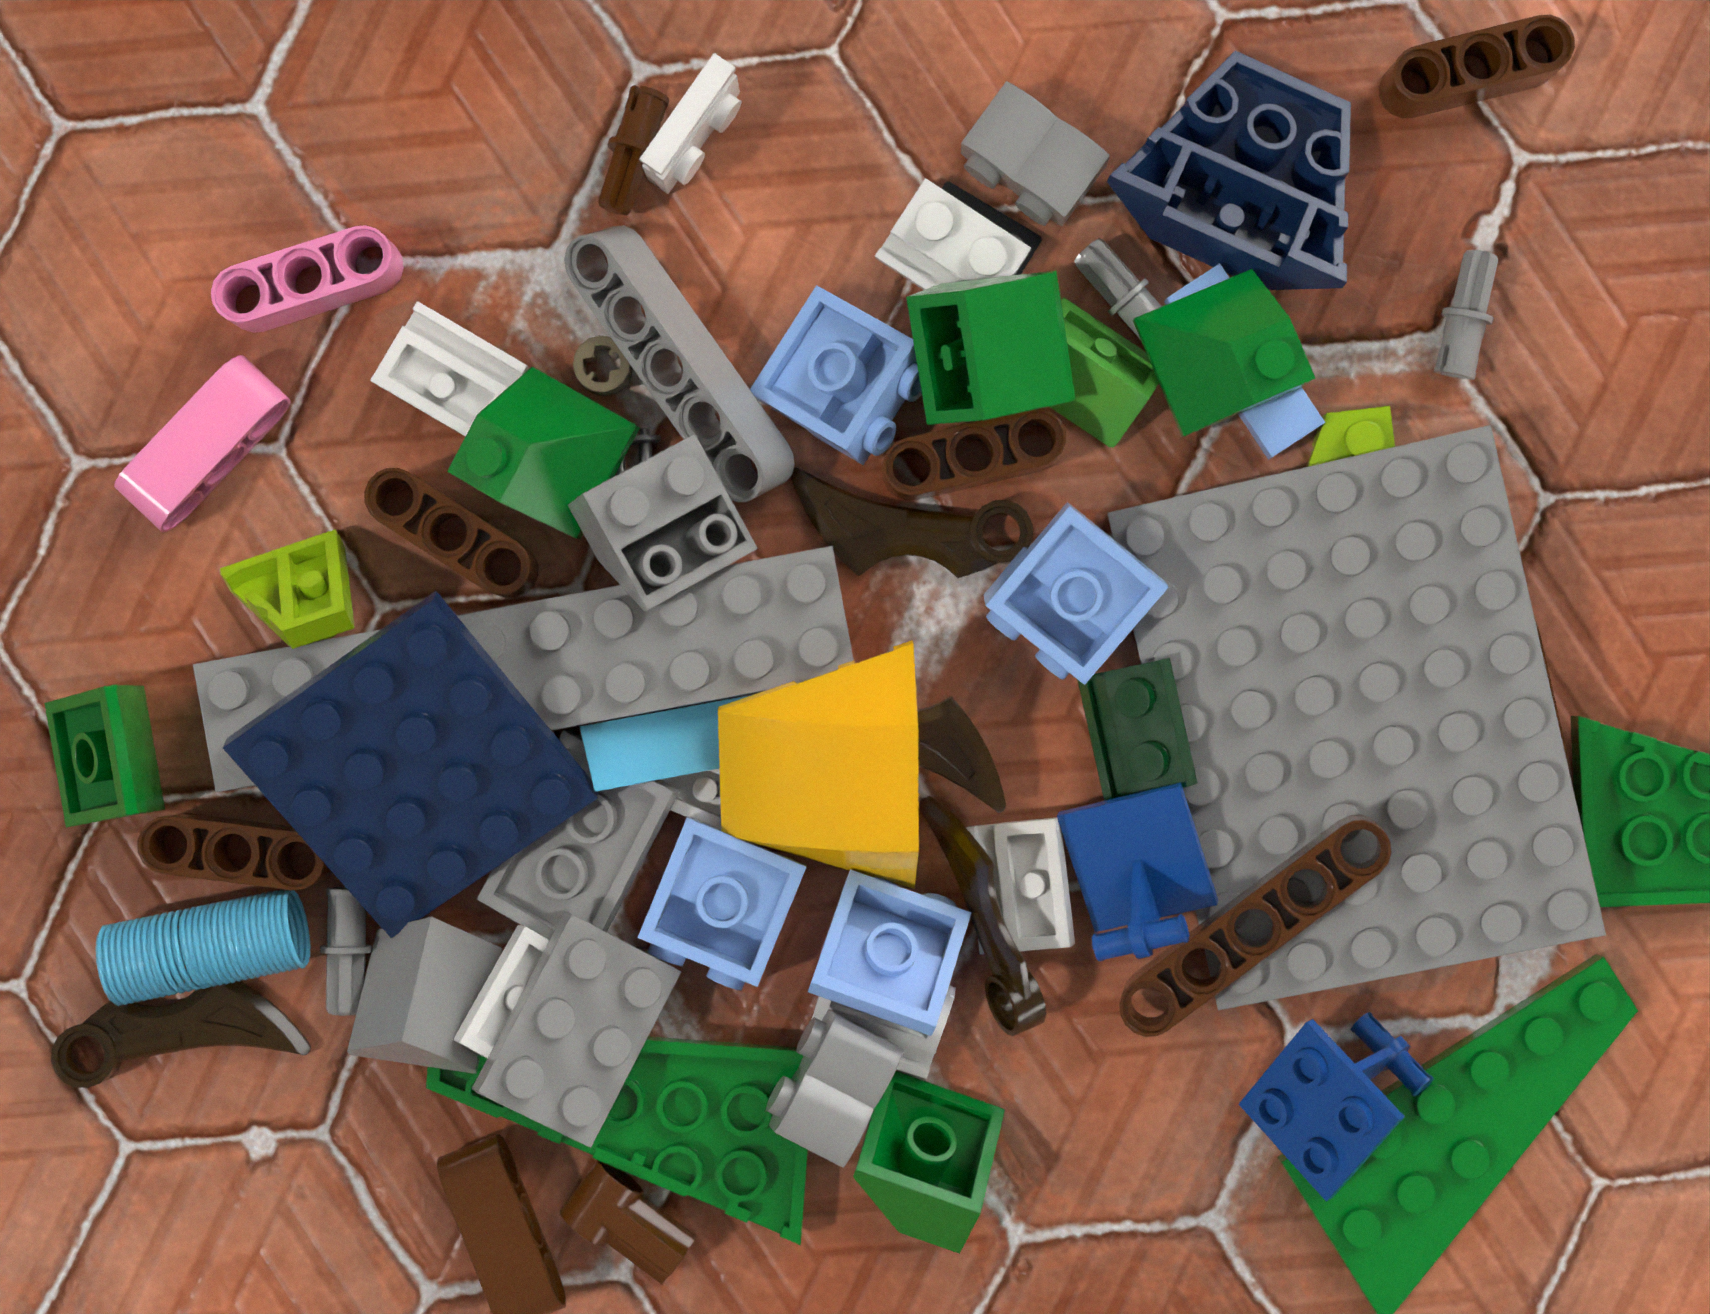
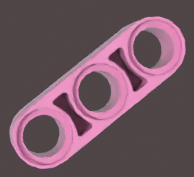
[211,225,404,333]
[114,355,291,533]

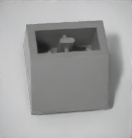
[568,434,758,611]

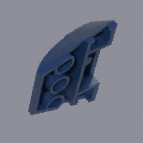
[1107,51,1351,290]

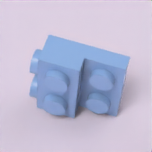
[750,285,922,465]
[983,502,1169,685]
[638,816,807,991]
[808,869,972,1036]

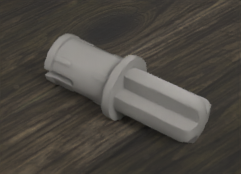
[1074,238,1162,340]
[1433,250,1498,380]
[320,887,372,1016]

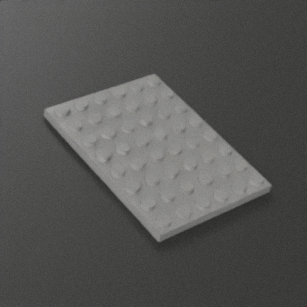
[1108,425,1606,1010]

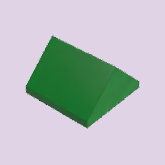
[44,685,165,827]

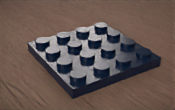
[223,591,598,938]

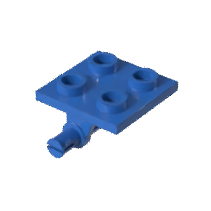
[1057,782,1219,962]
[1239,1012,1434,1202]

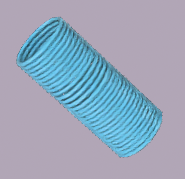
[95,889,311,1006]

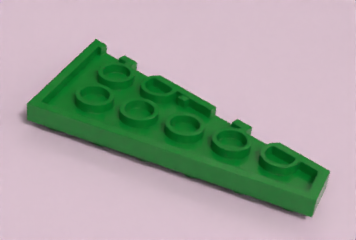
[1570,716,1710,907]
[1277,954,1638,1314]
[426,1036,808,1245]

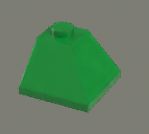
[1133,269,1316,438]
[447,367,640,539]
[853,1071,1005,1254]

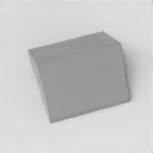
[347,917,503,1074]

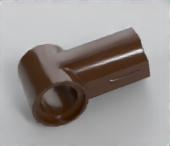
[560,1160,696,1284]

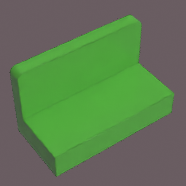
[1048,297,1159,447]

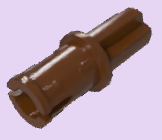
[598,85,669,215]

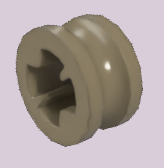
[573,335,633,397]

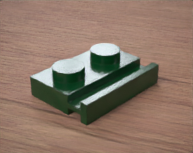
[1077,658,1198,801]

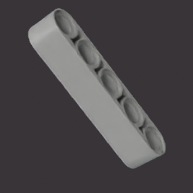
[564,226,795,502]

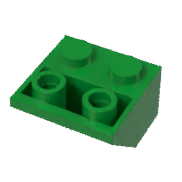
[906,270,1075,425]

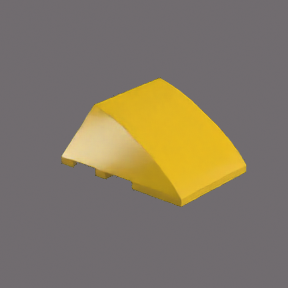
[718,640,919,889]

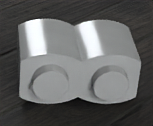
[961,81,1110,227]
[766,1009,904,1168]

